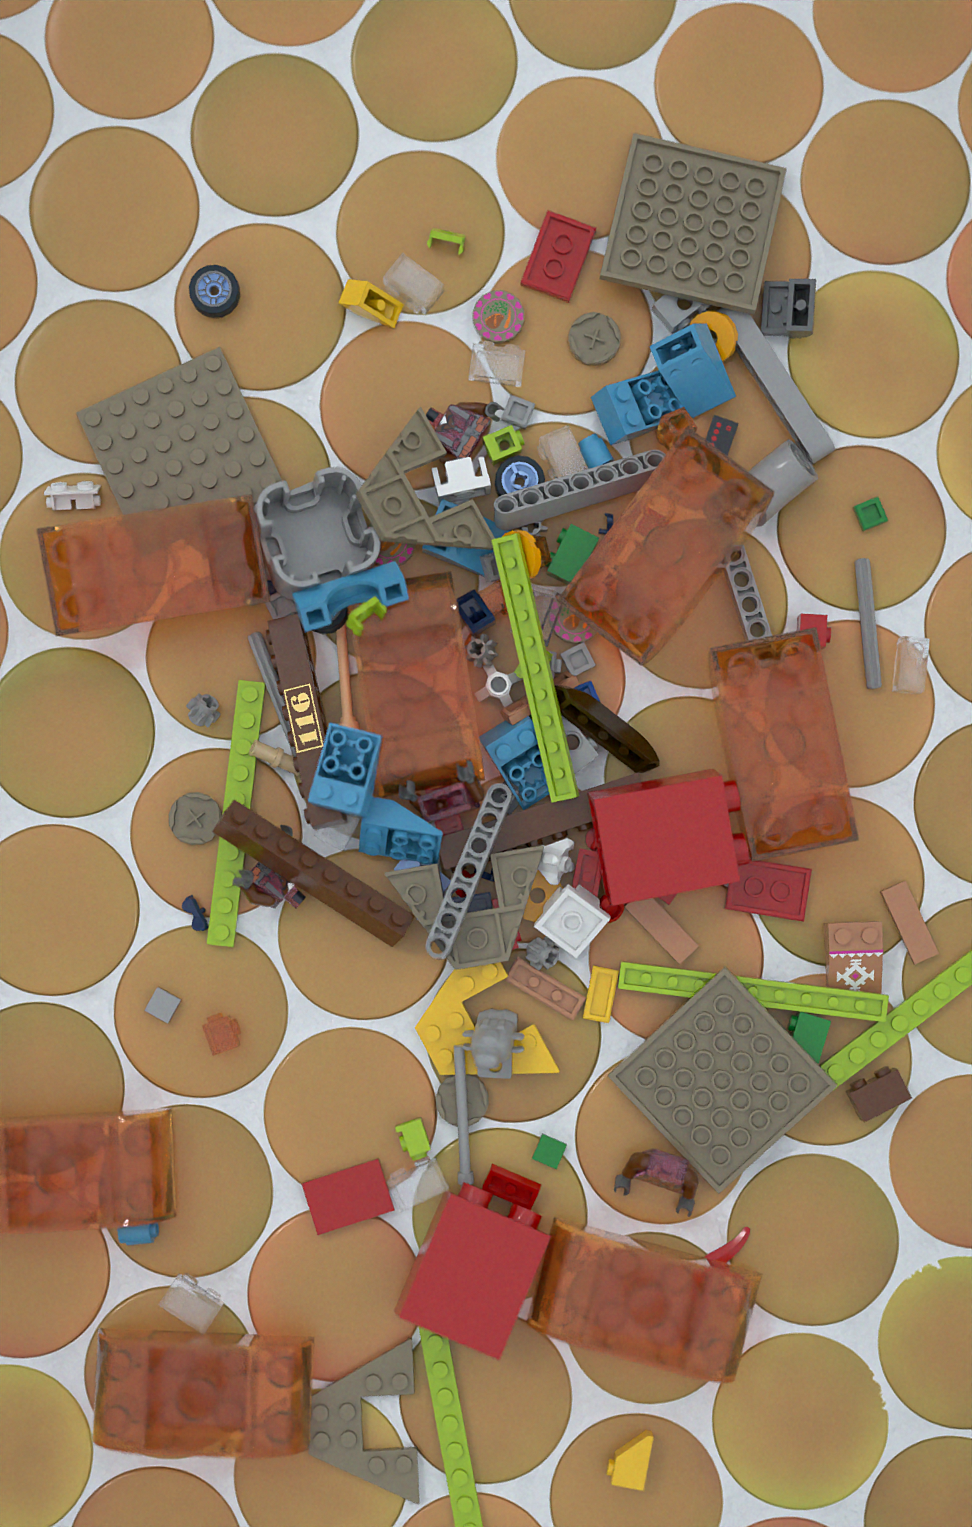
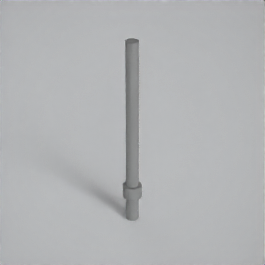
[454,1045,474,1187]

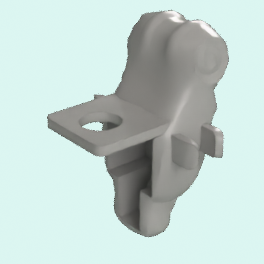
[462,1008,525,1079]

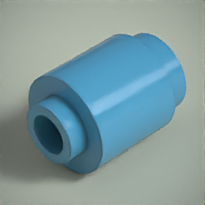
[578,433,614,469]
[117,1216,159,1246]

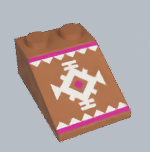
[824,921,883,994]

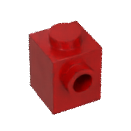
[796,613,831,654]

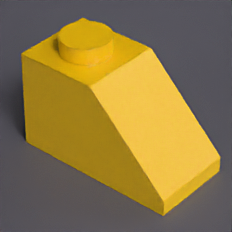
[339,279,404,328]
[606,1430,653,1491]

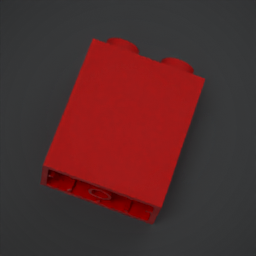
[587,769,749,906]
[394,1182,551,1360]

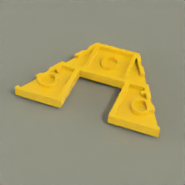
[415,962,560,1075]

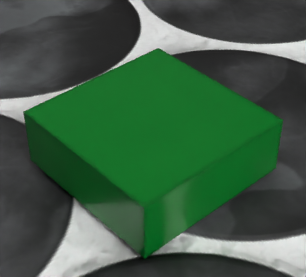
[853,497,888,532]
[532,1133,567,1169]

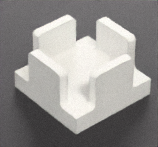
[432,457,491,505]
[534,884,610,958]

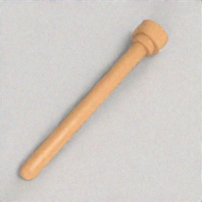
[336,624,359,730]

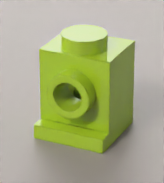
[483,425,525,466]
[395,1117,431,1161]

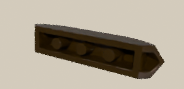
[555,685,660,773]

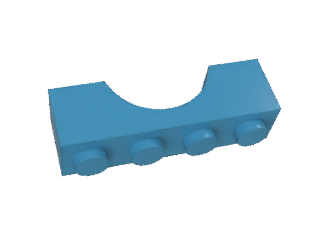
[292,561,409,632]

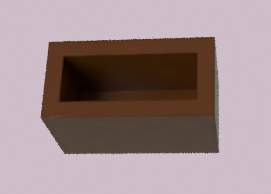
[846,1066,912,1123]

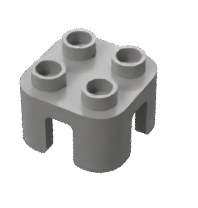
[254,467,380,600]

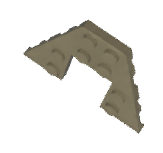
[355,407,495,550]
[385,845,544,970]
[306,1338,420,1504]

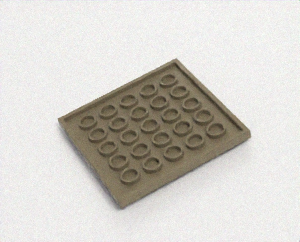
[599,133,787,315]
[76,347,282,556]
[608,966,838,1193]

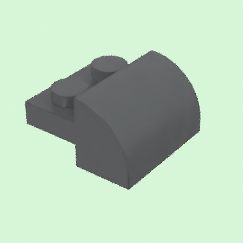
[761,279,817,339]

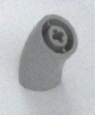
[727,439,818,527]

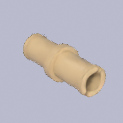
[249,739,300,776]

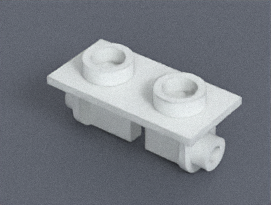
[44,481,101,510]

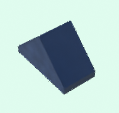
[452,589,496,637]

